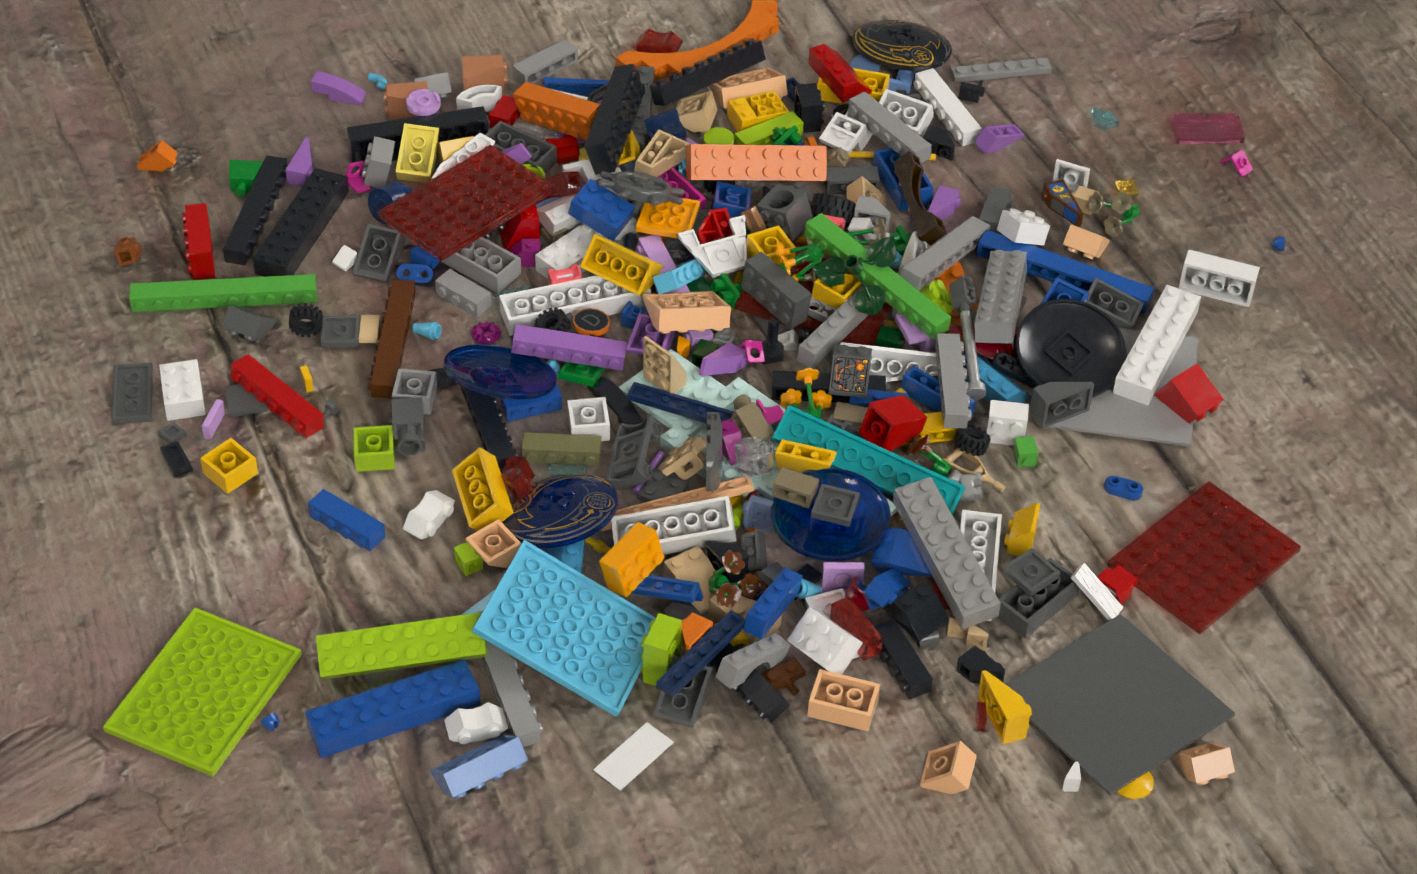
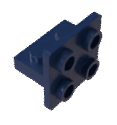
[644,109,686,141]

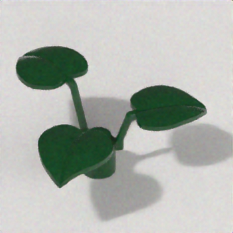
[813,236,897,316]

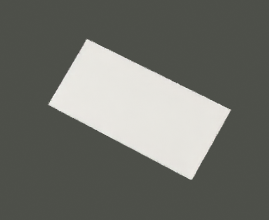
[593,722,674,791]

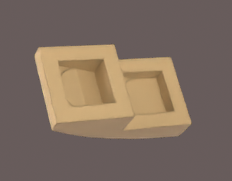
[359,315,380,343]
[947,617,989,650]

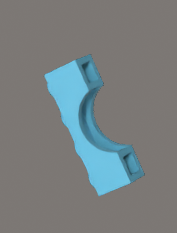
[653,258,706,294]

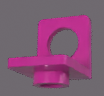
[1219,150,1253,177]
[345,161,371,194]
[738,340,765,363]
[756,399,784,425]

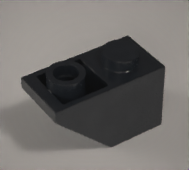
[922,125,955,161]
[956,645,1006,683]

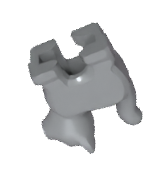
[948,470,983,501]

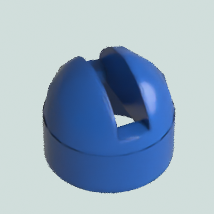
[1272,236,1285,251]
[261,712,280,731]

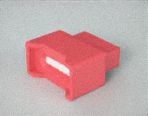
[548,264,582,285]

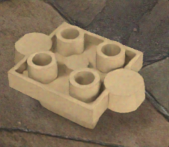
[659,435,708,480]

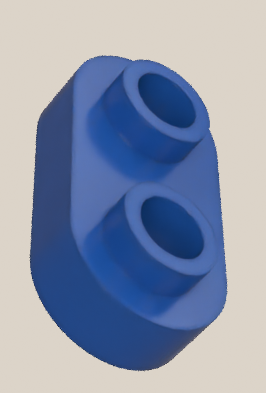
[397,264,434,283]
[1104,476,1143,501]

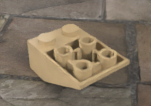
[643,336,686,393]

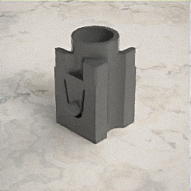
[389,397,426,456]

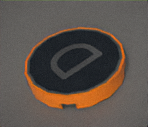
[573,308,610,336]

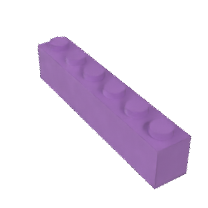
[511,324,627,371]

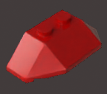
[697,208,744,272]

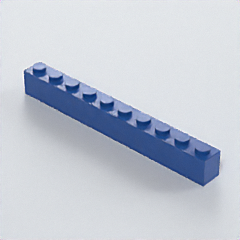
[977,230,1154,314]

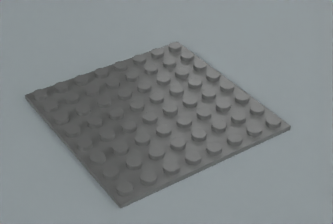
[1005,614,1235,796]

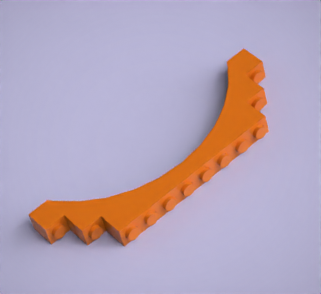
[616,0,779,83]

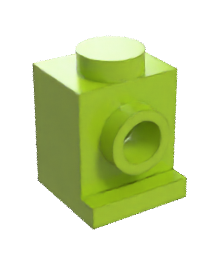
[454,542,483,577]

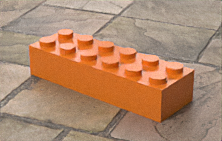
[513,82,600,140]

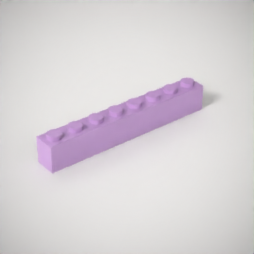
[635,235,714,351]

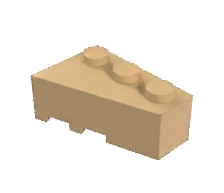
[634,129,690,177]
[709,595,782,646]

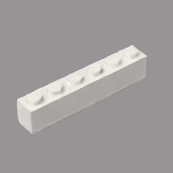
[913,68,982,147]

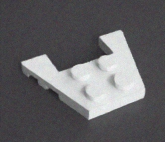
[678,215,747,278]

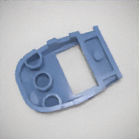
[850,54,917,94]

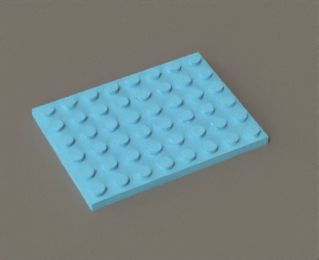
[471,540,656,717]

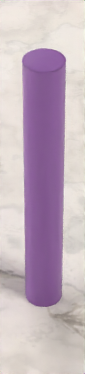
[633,450,665,495]

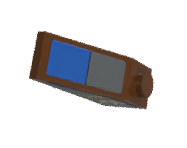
[1041,180,1083,227]

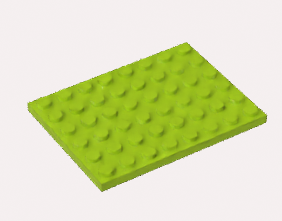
[103,608,302,777]

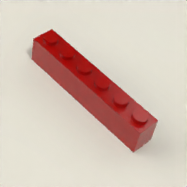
[230,354,324,438]

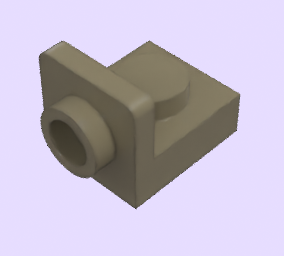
[541,227,568,245]

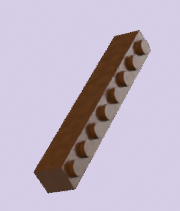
[368,279,416,399]

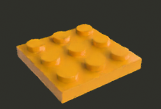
[636,198,700,239]

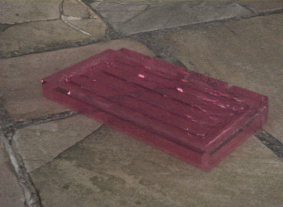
[1171,113,1245,144]

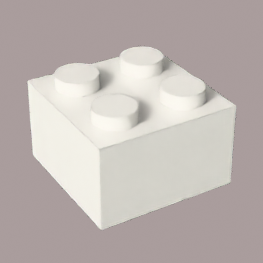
[997,209,1050,245]
[567,397,610,441]
[986,400,1029,446]

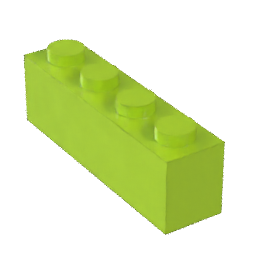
[734,111,804,145]

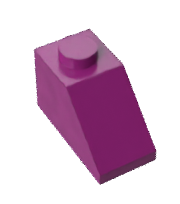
[507,239,541,267]
[721,418,748,466]

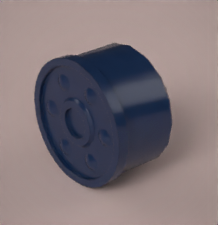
[368,183,408,224]

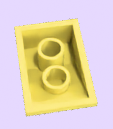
[396,123,439,184]

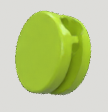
[703,127,735,145]

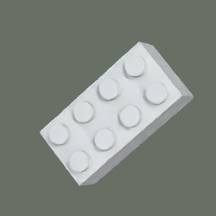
[1179,250,1260,307]

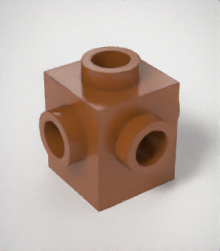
[113,237,142,266]

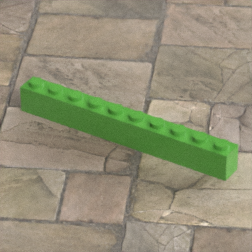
[804,213,951,340]
[129,274,317,312]

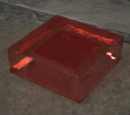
[975,702,987,731]

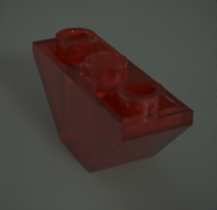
[539,171,585,198]

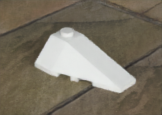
[432,133,495,204]

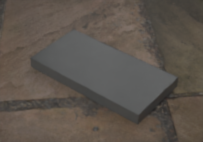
[112,363,153,424]

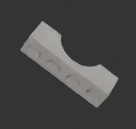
[716,633,790,689]

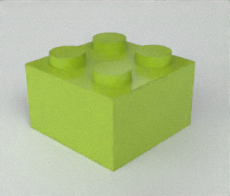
[353,425,395,472]

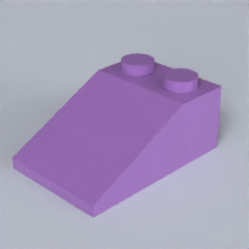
[626,313,675,355]

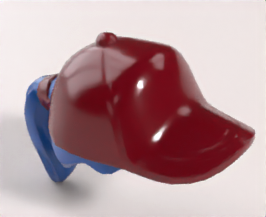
[845,576,880,612]

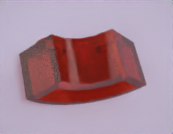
[633,28,683,53]
[501,456,535,501]

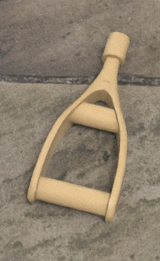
[943,448,1006,492]

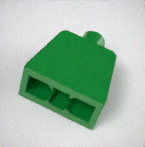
[229,160,263,197]

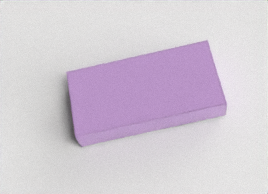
[202,399,225,440]

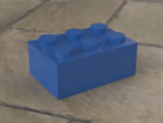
[568,179,635,241]

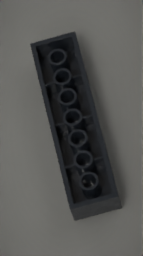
[584,64,645,175]
[347,106,488,167]
[253,168,349,277]

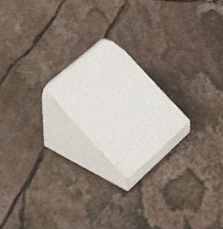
[332,245,357,271]
[778,330,800,351]
[1062,762,1081,792]

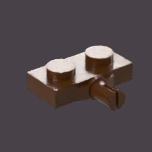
[761,657,806,696]

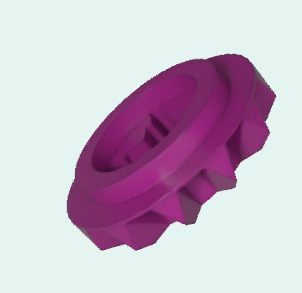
[471,320,501,344]

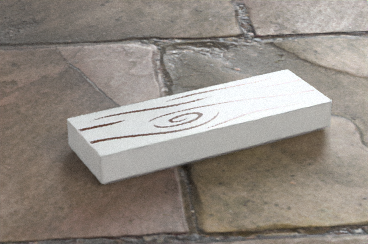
[1070,563,1123,621]

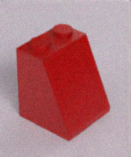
[499,194,540,250]
[1154,363,1224,424]
[859,395,928,452]

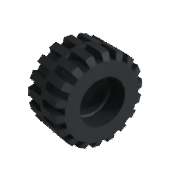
[810,193,856,227]

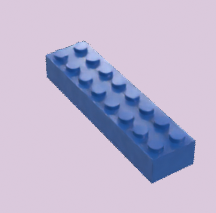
[305,659,481,758]

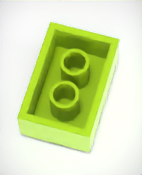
[641,613,682,686]

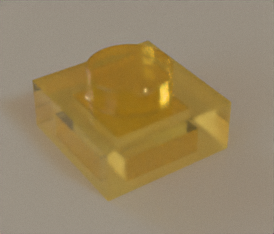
[1115,178,1138,196]

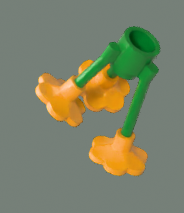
[776,242,824,281]
[780,368,832,419]

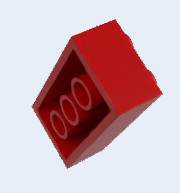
[182,203,216,280]

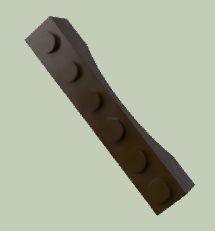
[893,151,947,245]

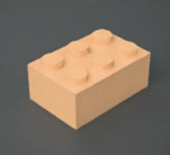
[808,669,880,732]

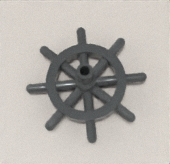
[598,170,685,217]

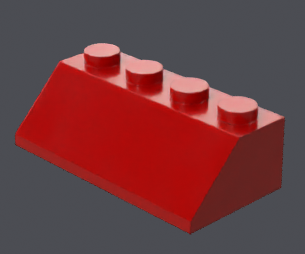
[809,44,872,103]

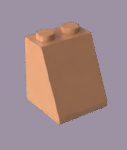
[462,55,507,93]
[383,81,428,121]

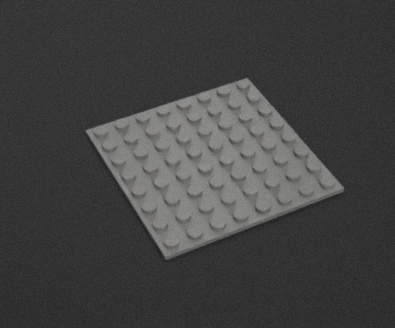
[1048,327,1198,447]

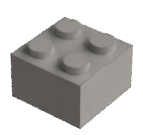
[362,136,395,188]
[392,369,437,415]

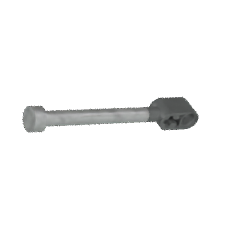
[949,274,986,400]

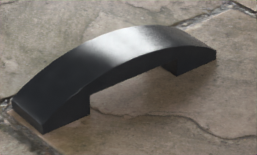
[587,377,643,425]

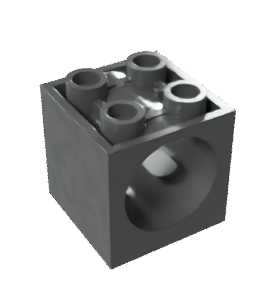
[757,183,813,241]

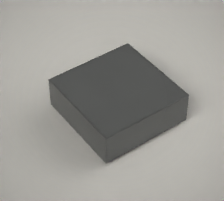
[158,422,186,444]

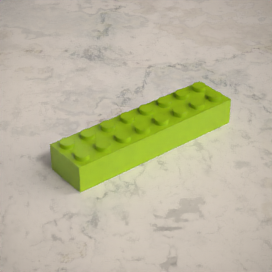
[316,612,489,680]

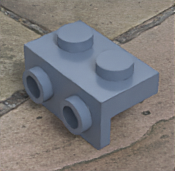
[742,495,774,533]

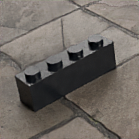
[870,619,933,699]

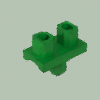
[771,125,802,146]
[890,225,912,256]
[710,273,743,309]

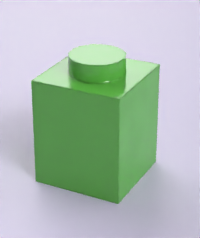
[1013,436,1038,467]

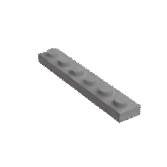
[950,58,1052,83]

